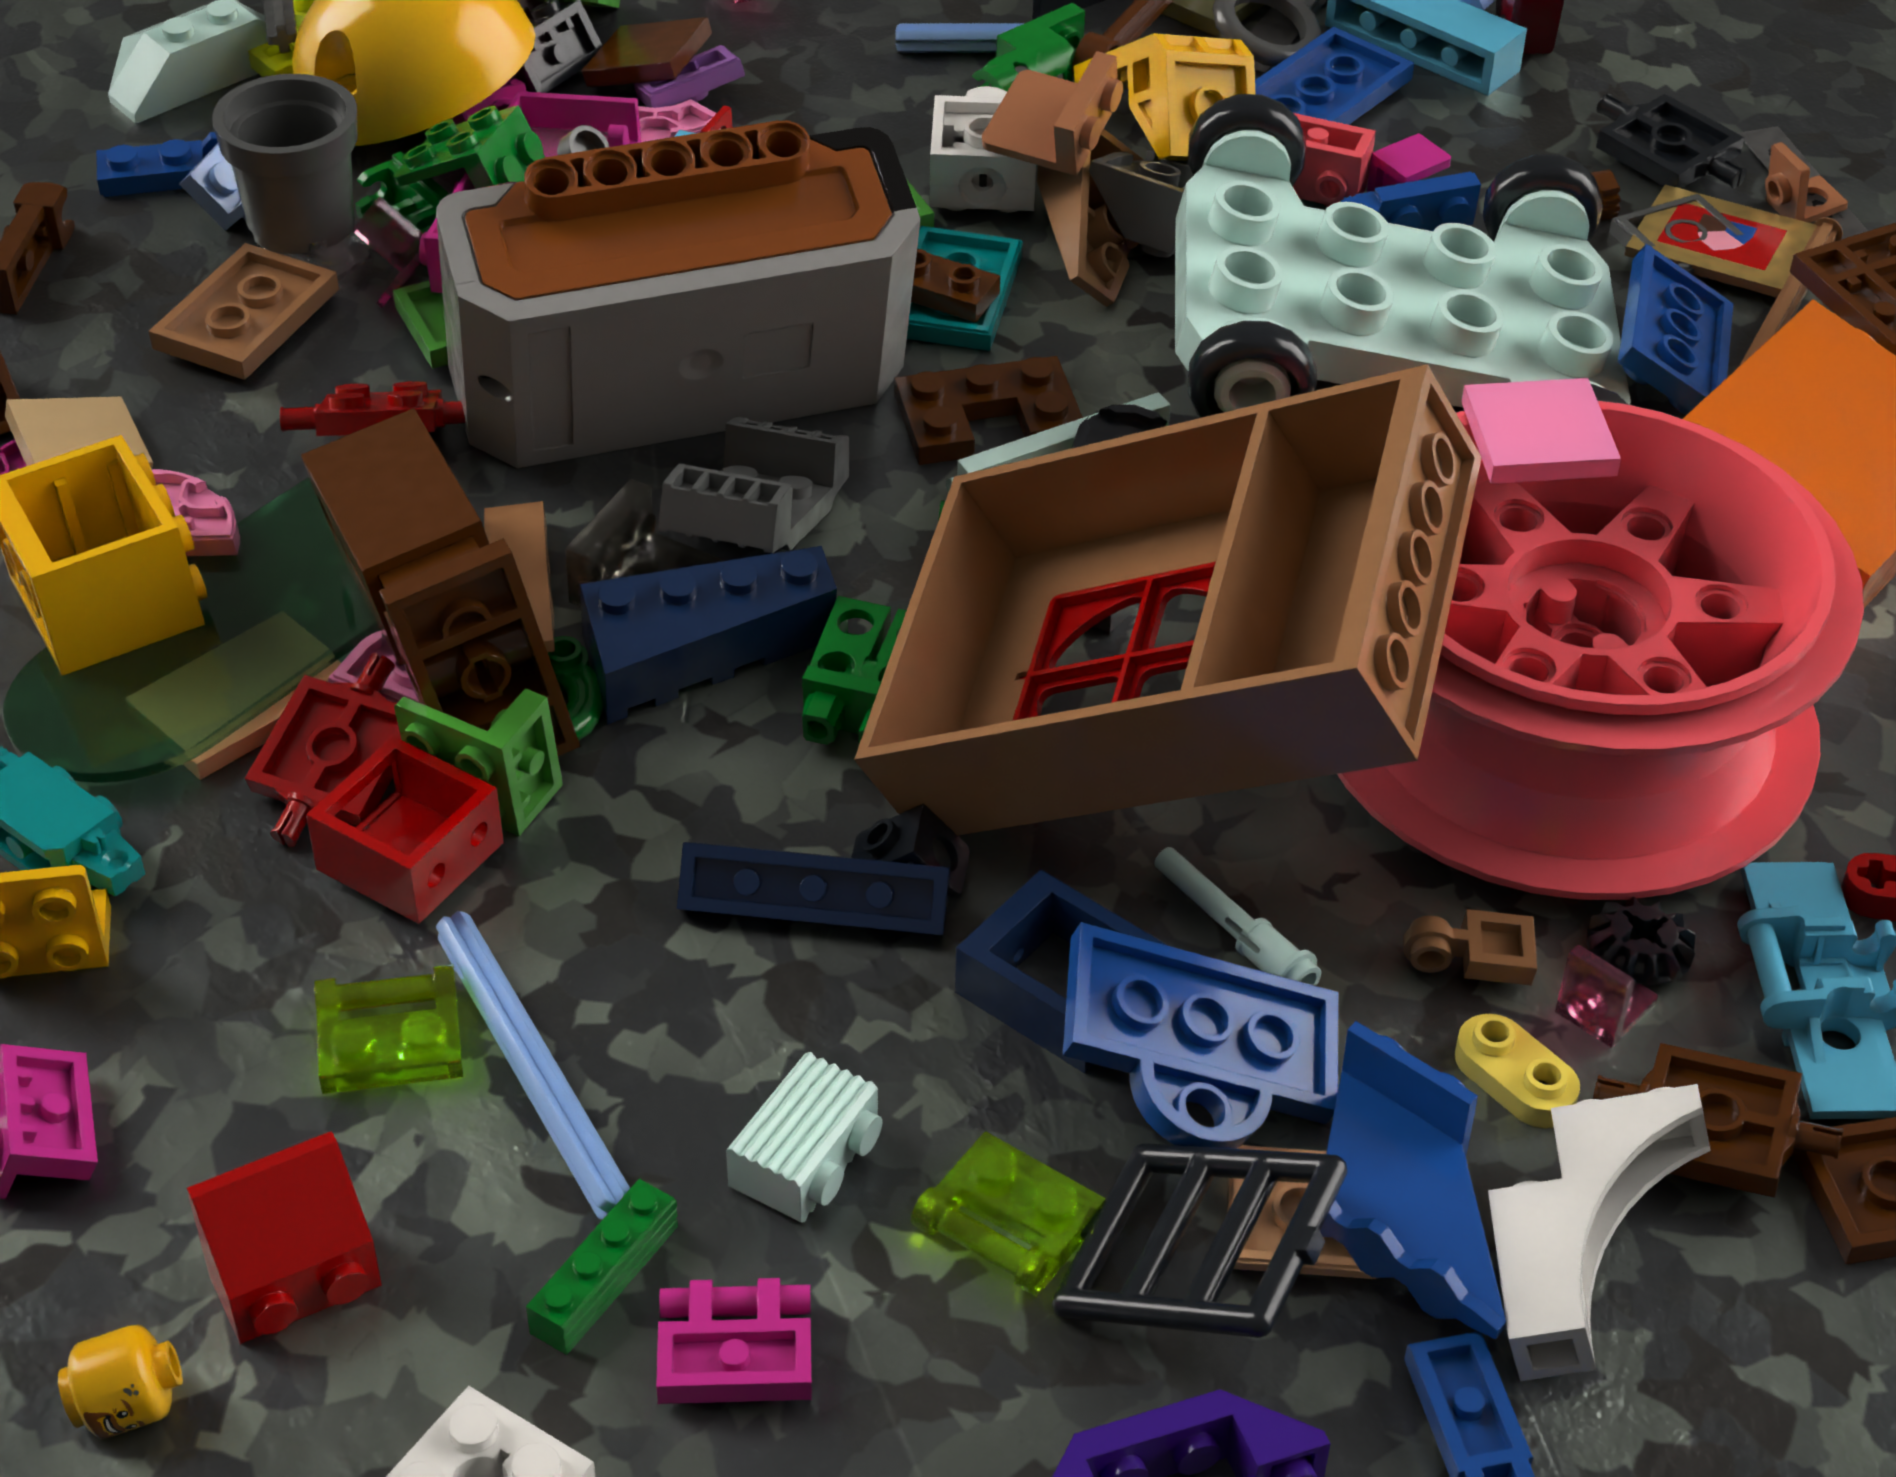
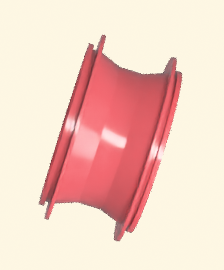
[1337,401,1864,900]

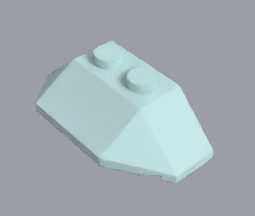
[108,0,268,124]

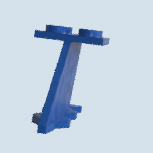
[1320,1021,1506,1339]

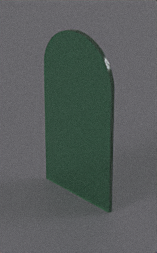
[3,477,380,783]

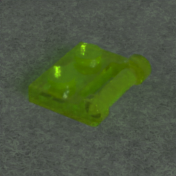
[314,964,464,1094]
[910,1131,1105,1296]

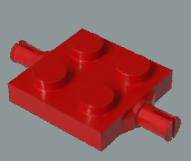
[280,381,465,437]
[245,653,401,847]

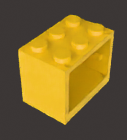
[0,435,208,676]

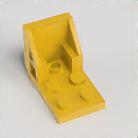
[1074,33,1256,161]

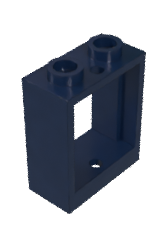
[955,870,1168,1074]

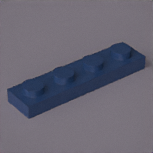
[677,842,951,935]

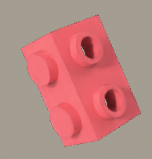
[1293,113,1376,207]

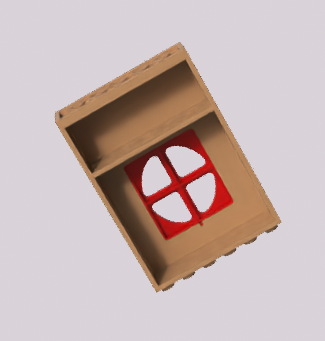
[854,364,1482,839]

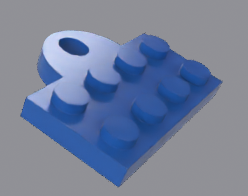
[1063,922,1339,1149]

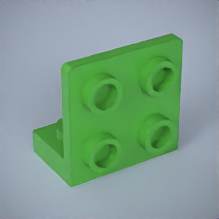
[394,688,563,836]

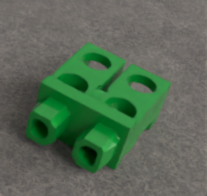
[802,596,907,745]

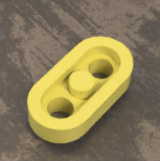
[1455,1014,1580,1128]

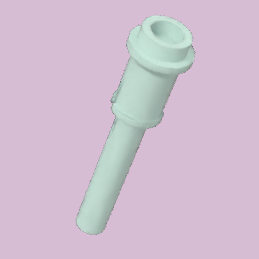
[1154,847,1321,986]

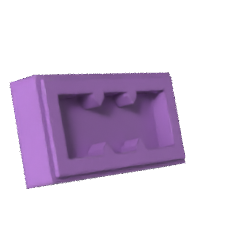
[633,45,745,108]

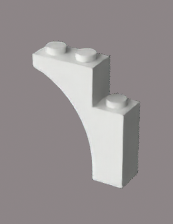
[1488,1084,1711,1381]

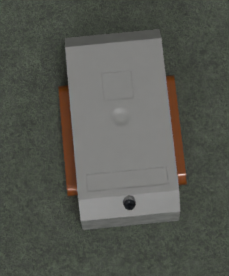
[436,120,921,468]

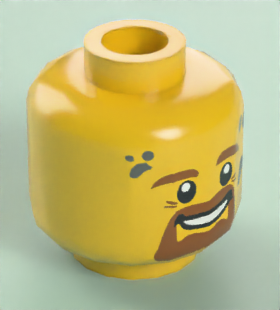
[58,1325,183,1438]

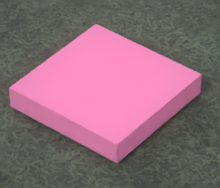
[1461,378,1621,484]

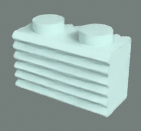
[726,1052,882,1223]

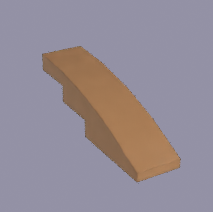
[484,501,555,652]

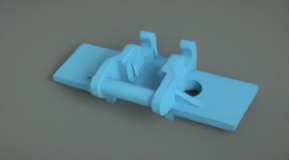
[1737,862,1896,1119]

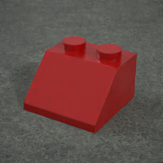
[187,1131,382,1344]

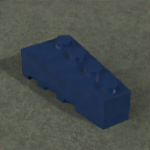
[580,546,837,725]

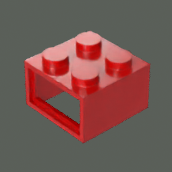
[306,735,504,924]

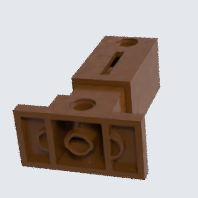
[300,408,581,756]

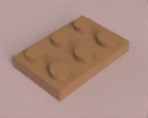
[149,243,339,380]

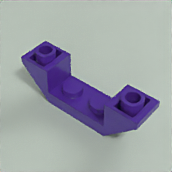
[1052,1389,1331,1477]

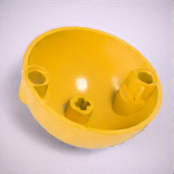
[292,0,536,146]

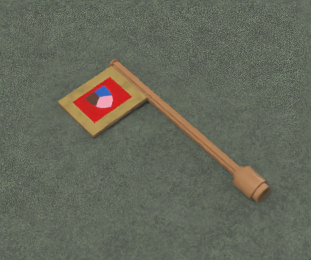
[1624,184,1843,366]

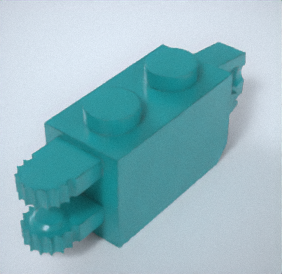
[0,746,145,896]

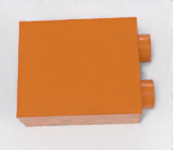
[1683,299,1896,608]

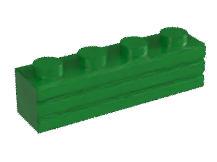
[526,1179,678,1355]

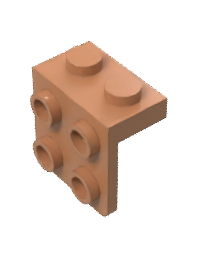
[982,51,1123,176]

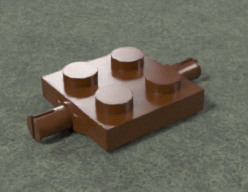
[1593,1043,1844,1198]

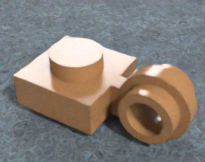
[1403,909,1538,986]

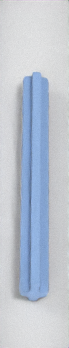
[436,911,630,1220]

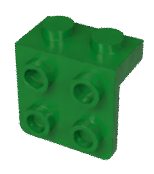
[393,105,545,189]

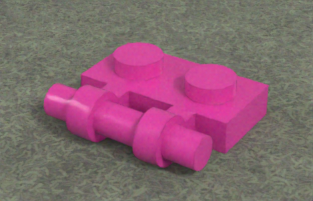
[656,1278,812,1404]

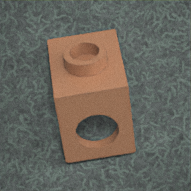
[1765,142,1848,223]

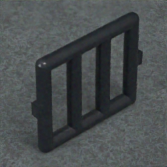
[1052,1143,1348,1338]

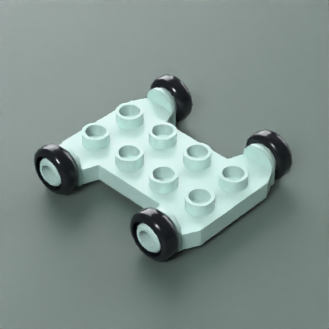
[1175,94,1631,418]

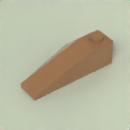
[1037,129,1144,307]

